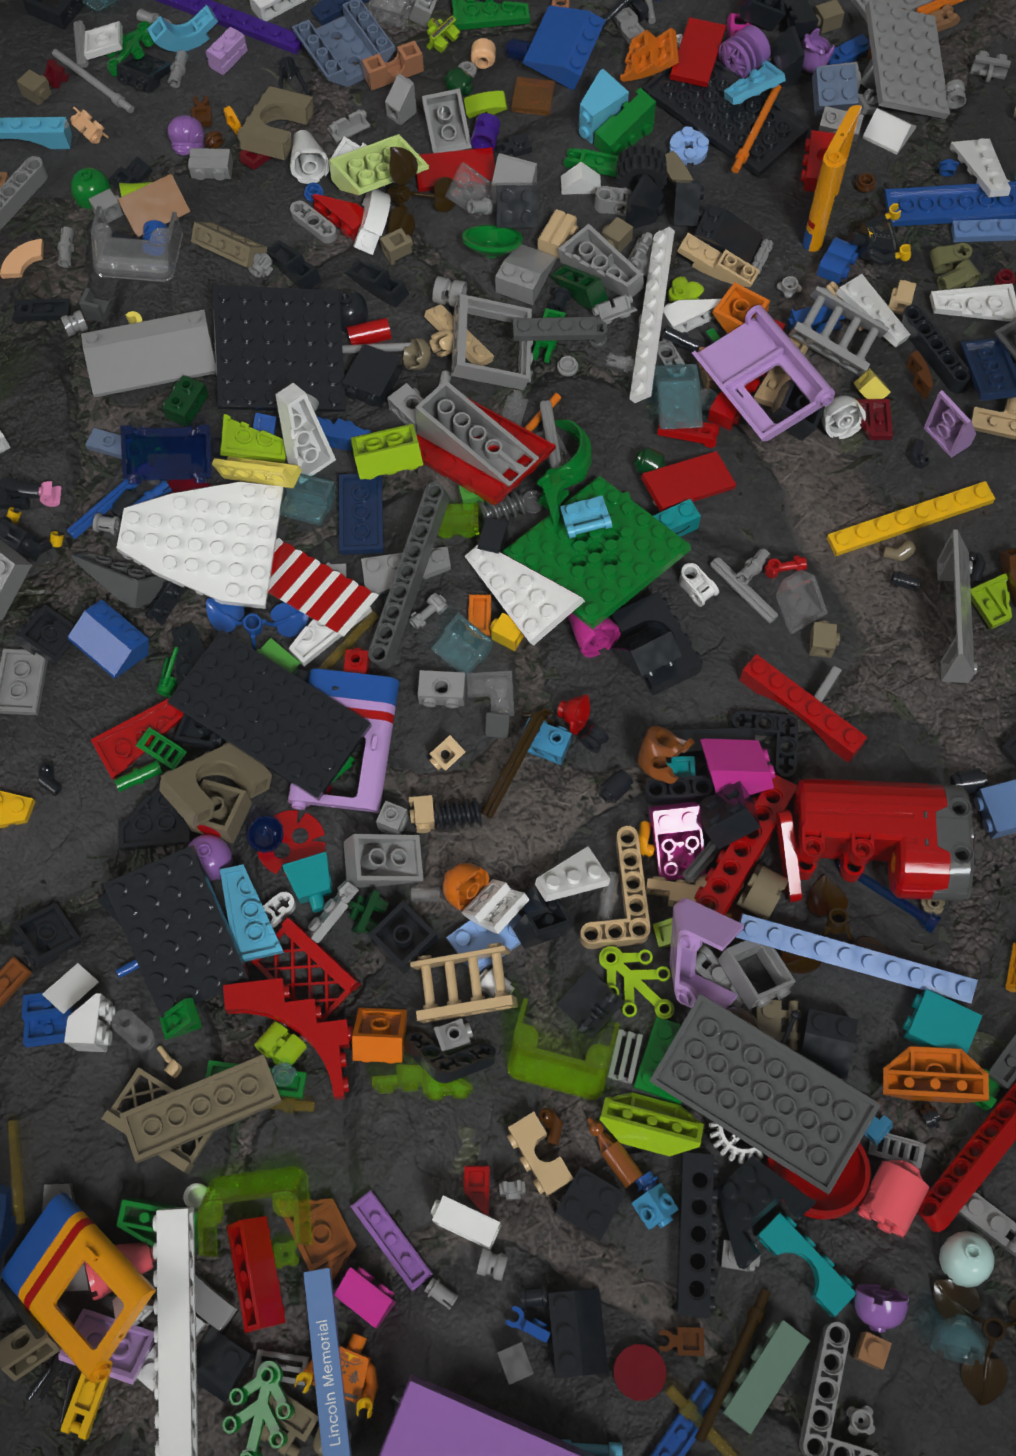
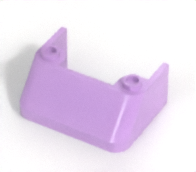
[670,898,744,1008]

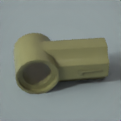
[937,259,982,291]

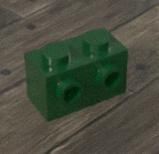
[162,375,209,428]

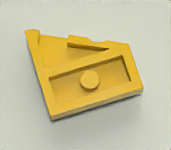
[0,791,36,828]

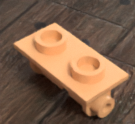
[70,107,108,144]

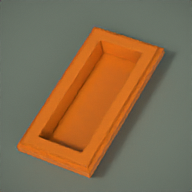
[468,594,491,636]

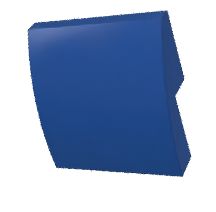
[22,992,75,1048]

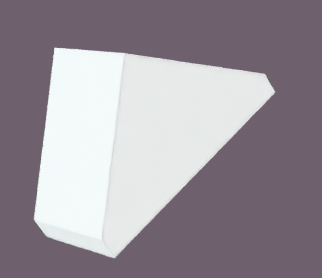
[561,162,601,195]

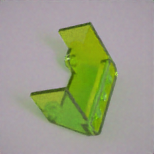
[507,998,620,1100]
[197,1166,312,1258]

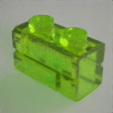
[437,503,479,538]

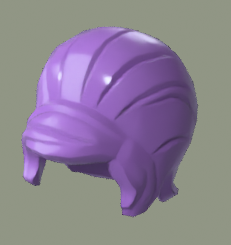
[800,28,835,74]
[167,115,204,155]

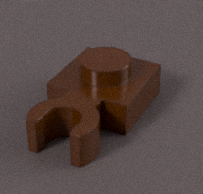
[191,95,212,127]
[658,1327,704,1356]

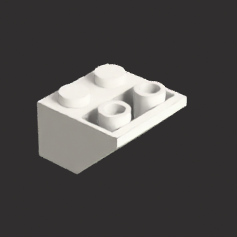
[64,993,116,1052]

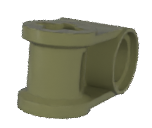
[929,243,972,274]

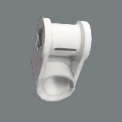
[679,563,719,607]

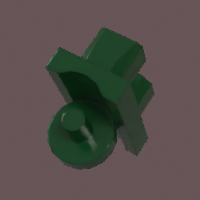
[348,890,389,935]

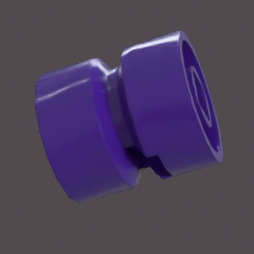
[471,113,501,150]

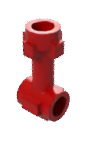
[764,556,807,578]

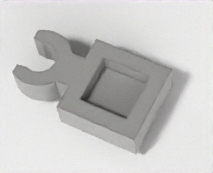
[499,1180,526,1200]

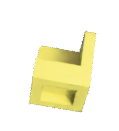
[854,368,890,399]

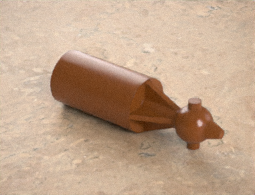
[587,1117,644,1189]

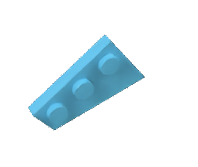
[724,60,786,105]

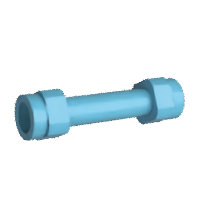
[561,1439,622,1456]

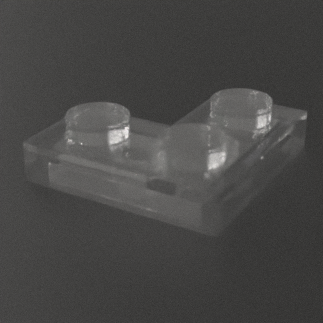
[467,671,514,716]

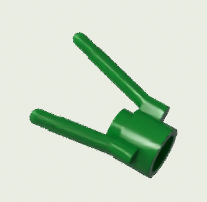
[156,647,179,698]

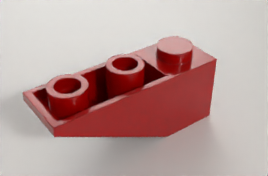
[312,194,364,241]

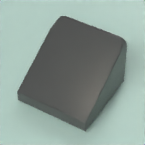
[485,712,510,738]

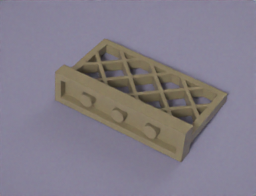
[101,1067,214,1174]

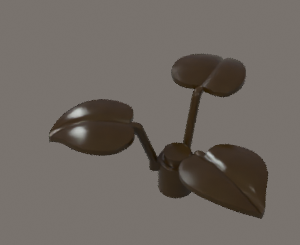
[388,147,459,237]
[781,875,891,974]
[933,1279,1016,1406]

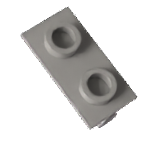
[327,109,370,143]
[592,294,637,324]

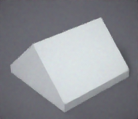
[863,108,916,155]

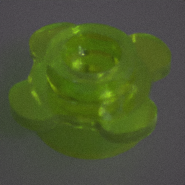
[272,1240,299,1269]

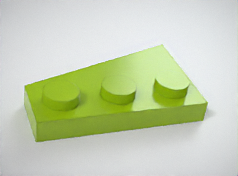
[220,414,286,463]

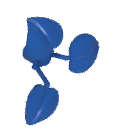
[206,598,309,651]

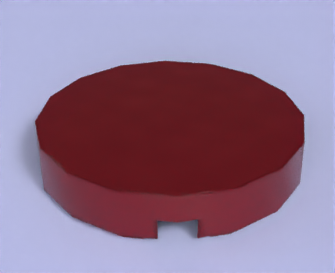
[613,1344,666,1401]

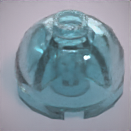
[930,1314,986,1365]

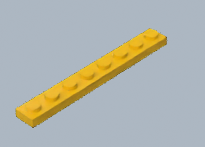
[826,481,995,557]

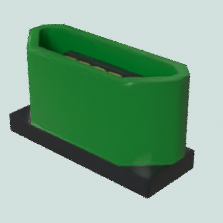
[702,328,721,345]

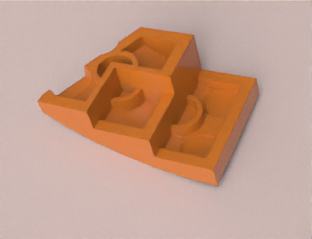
[620,27,679,82]

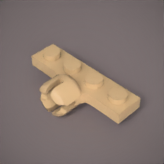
[424,304,494,366]
[754,336,809,407]
[971,397,1016,440]

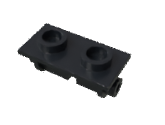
[145,581,185,626]

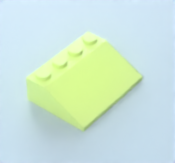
[329,134,429,195]

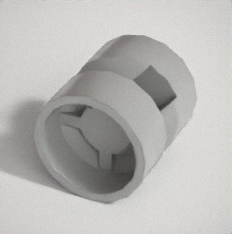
[432,276,467,307]

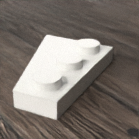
[535,846,610,902]

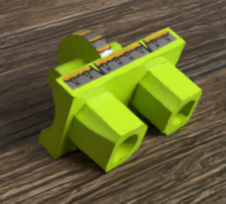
[426,16,460,53]

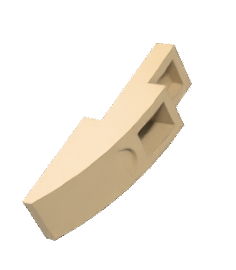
[677,233,760,287]
[645,874,744,907]

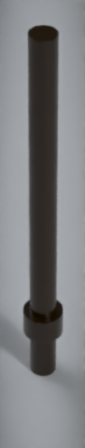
[695,1288,771,1443]

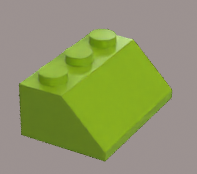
[351,424,423,480]

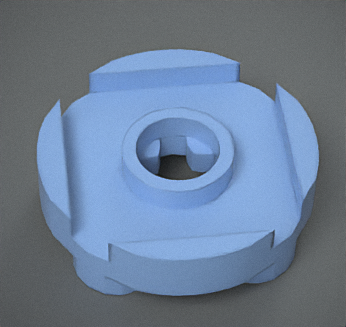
[669,126,709,165]

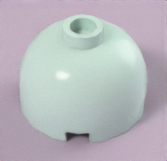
[939,1231,995,1288]

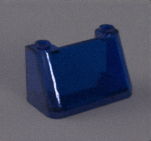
[120,425,212,485]

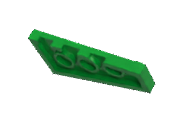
[452,0,530,30]

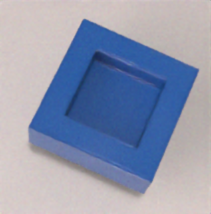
[253,413,277,435]

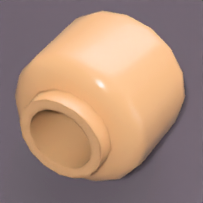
[471,38,496,69]

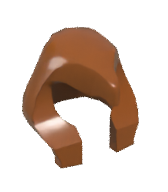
[637,726,695,784]

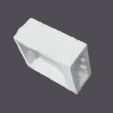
[430,1196,501,1250]

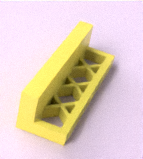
[212,456,302,488]

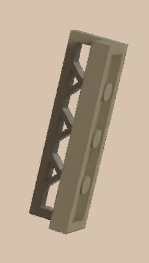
[191,222,267,268]

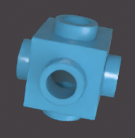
[631,1183,679,1230]

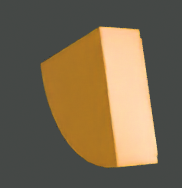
[224,105,242,135]

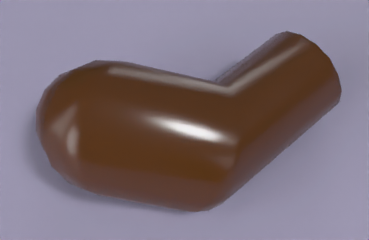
[539,1108,563,1146]

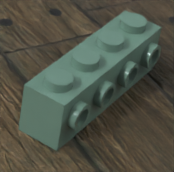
[721,1320,810,1434]

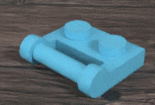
[560,495,612,539]

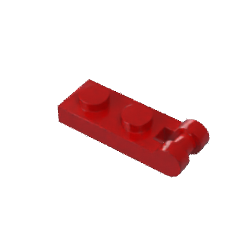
[657,414,720,448]

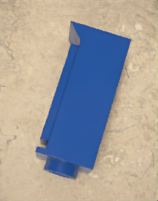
[787,305,845,333]

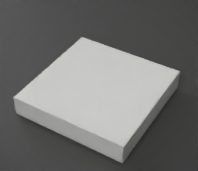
[84,21,123,60]

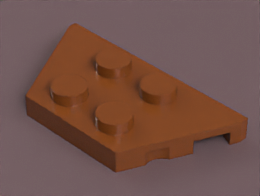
[277,1198,357,1282]

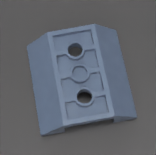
[292,0,395,87]

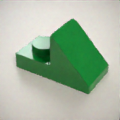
[159,998,202,1040]

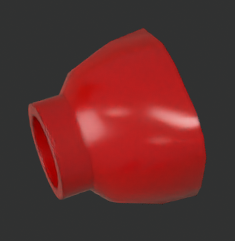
[558,694,590,735]

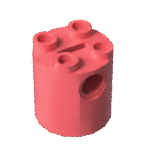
[857,1160,929,1238]

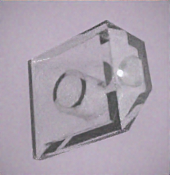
[776,570,828,635]

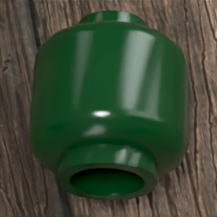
[444,67,474,97]
[633,447,667,475]

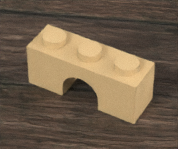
[506,1112,574,1197]

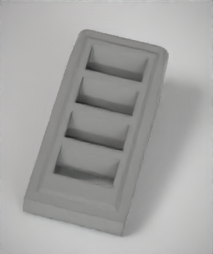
[867,1133,926,1169]

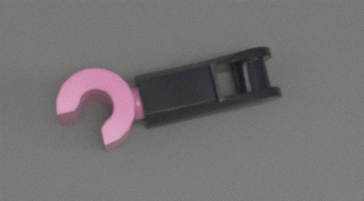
[0,477,61,507]

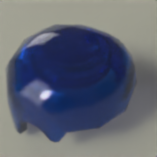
[247,815,284,854]

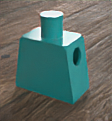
[282,852,333,913]

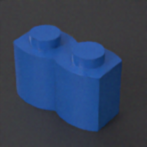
[817,237,859,284]

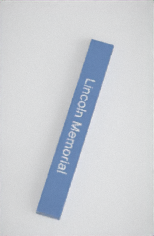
[304,1268,352,1456]

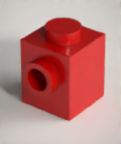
[343,648,370,674]

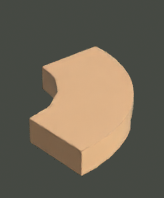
[0,239,44,279]

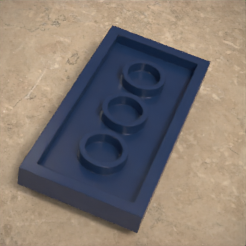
[960,338,1016,401]
[339,474,384,555]

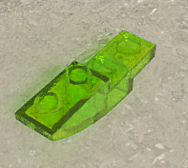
[372,1065,474,1101]

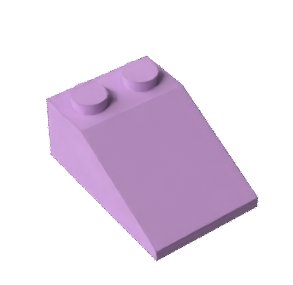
[924,390,976,458]

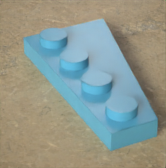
[220,864,284,962]

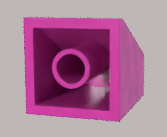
[700,739,776,795]

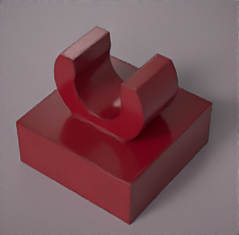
[44,59,69,88]

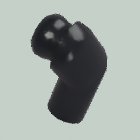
[38,762,62,796]

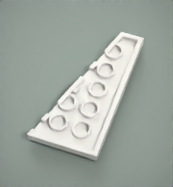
[465,545,585,646]

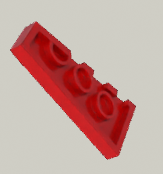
[91,698,183,780]

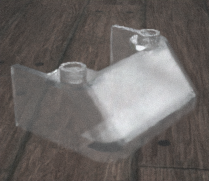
[91,206,183,282]

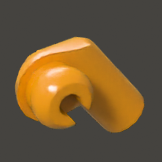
[638,821,655,857]

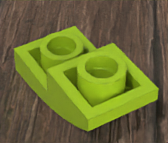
[464,91,507,119]

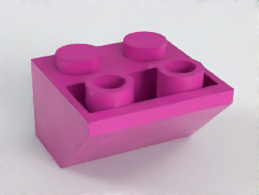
[334,1267,397,1329]

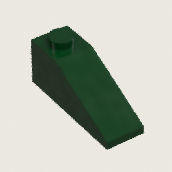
[550,264,608,310]

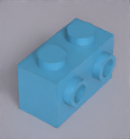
[523,717,572,765]

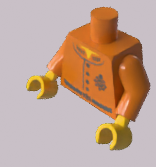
[294,1333,378,1418]

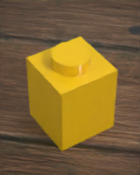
[490,613,524,651]

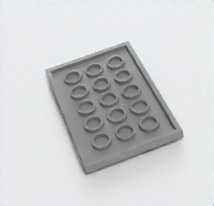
[865,2,950,119]

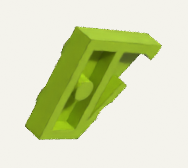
[971,573,1012,630]

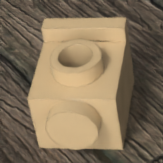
[888,280,916,315]
[429,735,465,771]
[409,795,435,833]

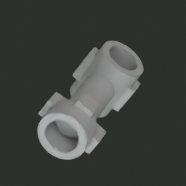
[409,593,448,630]

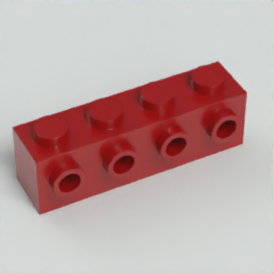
[226,1216,286,1333]

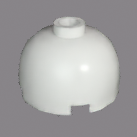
[821,395,866,439]

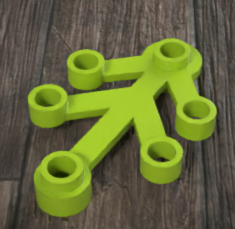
[599,946,675,1020]

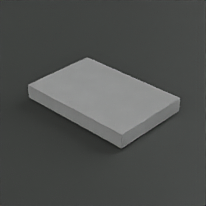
[0,649,48,715]

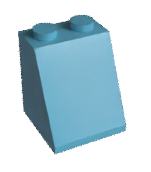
[579,69,629,144]

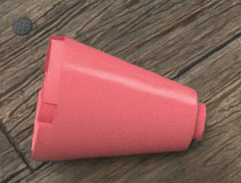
[85,1242,157,1301]

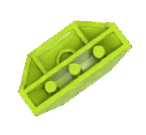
[600,1092,704,1157]

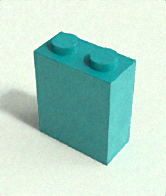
[902,989,982,1054]

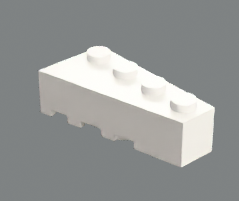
[275,383,336,483]

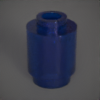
[506,38,531,61]

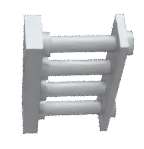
[788,286,890,377]

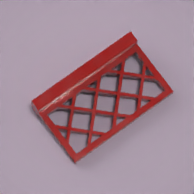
[251,917,361,1023]

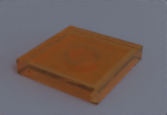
[511,77,555,116]

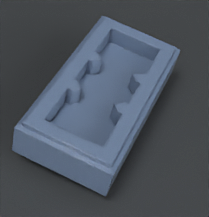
[85,428,134,460]

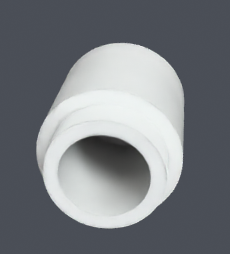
[480,968,515,998]

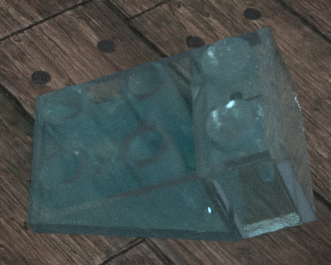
[653,364,703,429]

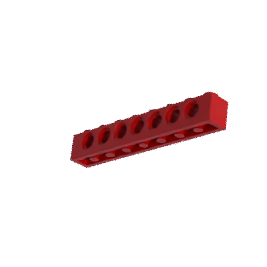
[694,774,797,916]

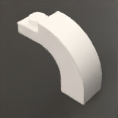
[353,189,390,255]

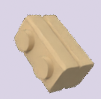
[538,209,579,259]

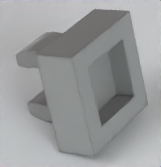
[858,89,879,115]

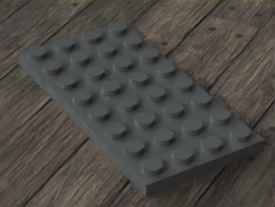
[650,994,881,1195]

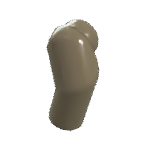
[883,541,916,561]

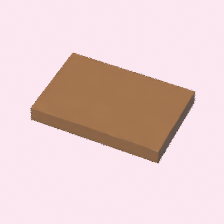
[117,174,190,237]

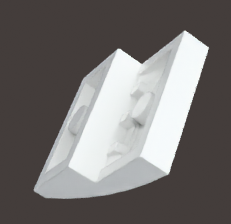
[462,879,529,934]

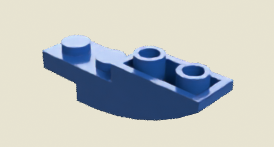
[317,416,372,451]

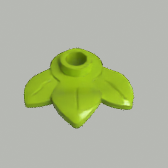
[668,276,704,303]

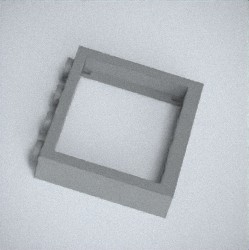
[451,294,533,390]

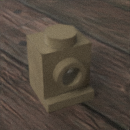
[380,228,413,265]

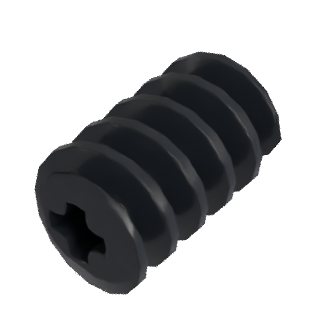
[434,798,482,830]

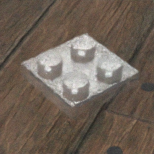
[445,162,492,219]

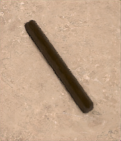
[481,712,545,818]

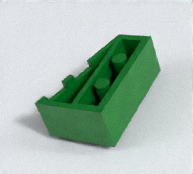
[594,88,656,156]
[116,1197,205,1255]

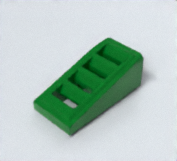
[136,727,188,770]

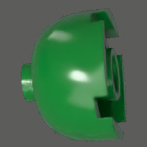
[70,167,112,209]

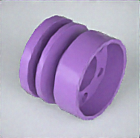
[718,25,771,79]

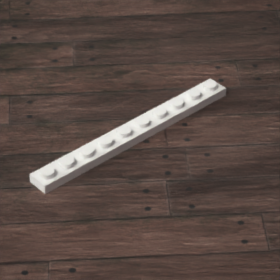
[629,226,674,403]

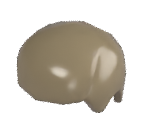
[403,338,431,371]

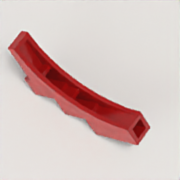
[223,978,353,1100]

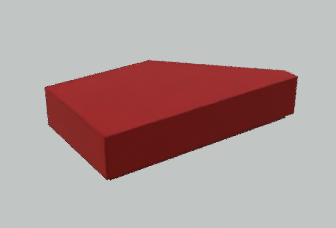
[464,1166,490,1216]

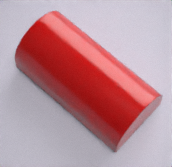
[346,317,392,345]

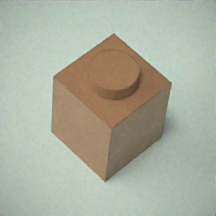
[852,1332,892,1370]

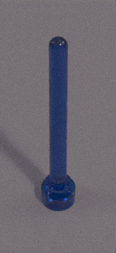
[836,860,941,933]

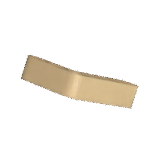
[580,826,650,949]

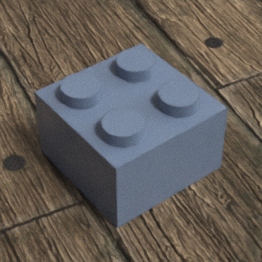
[812,64,859,115]

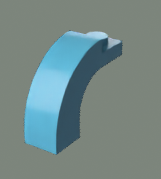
[147,5,218,52]

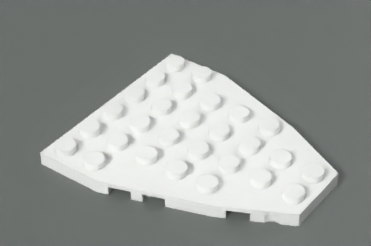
[116,482,284,609]

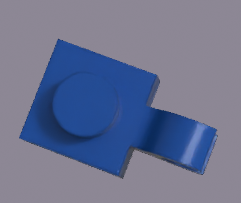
[506,1306,551,1343]

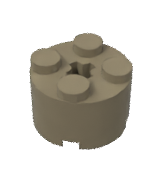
[737,864,789,920]

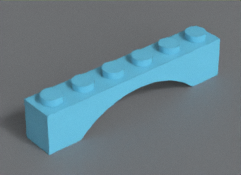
[0,117,72,149]

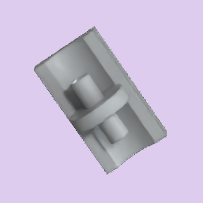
[970,51,1011,83]

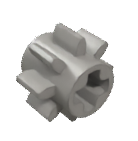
[248,253,273,278]

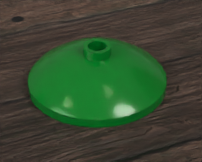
[462,225,523,258]

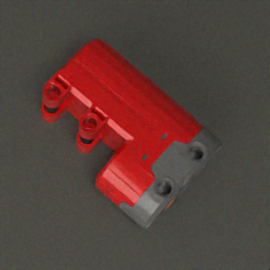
[792,778,974,901]

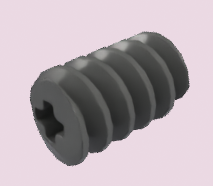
[477,489,526,523]

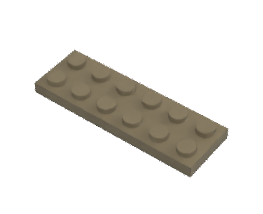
[120,1054,282,1163]

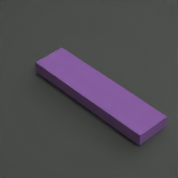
[350,1190,433,1292]

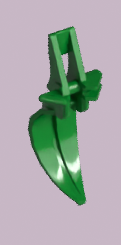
[537,419,592,526]

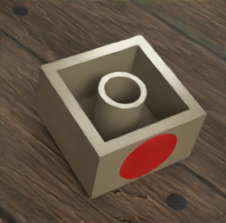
[184,779,252,844]

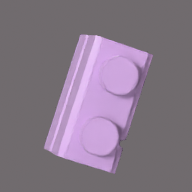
[206,27,248,75]

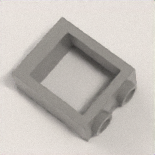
[718,940,796,1009]

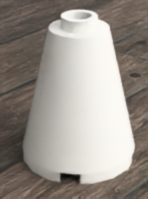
[290,130,330,184]

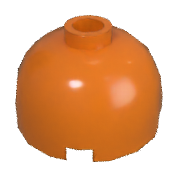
[443,863,489,910]

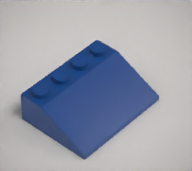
[522,5,606,91]

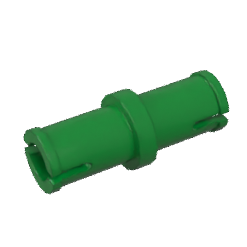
[114,760,163,792]

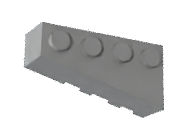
[558,224,644,297]

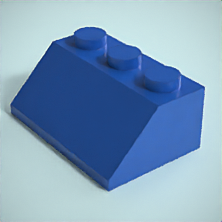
[68,599,149,679]

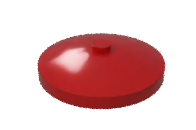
[766,1142,871,1220]

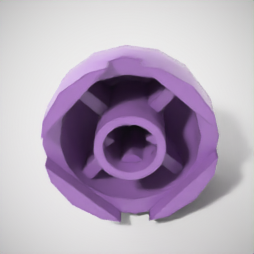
[187,834,233,882]
[854,1283,909,1333]

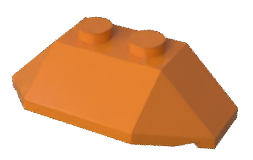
[883,1046,989,1103]

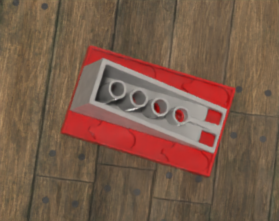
[415,380,556,505]

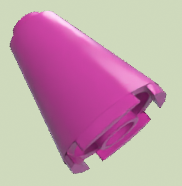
[568,613,621,657]

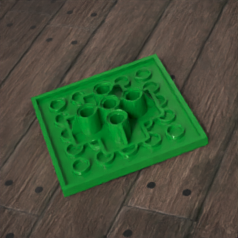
[503,476,691,630]

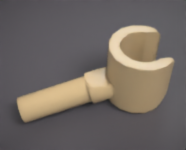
[157,1045,182,1078]

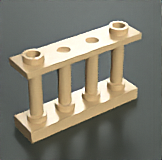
[410,943,518,1023]

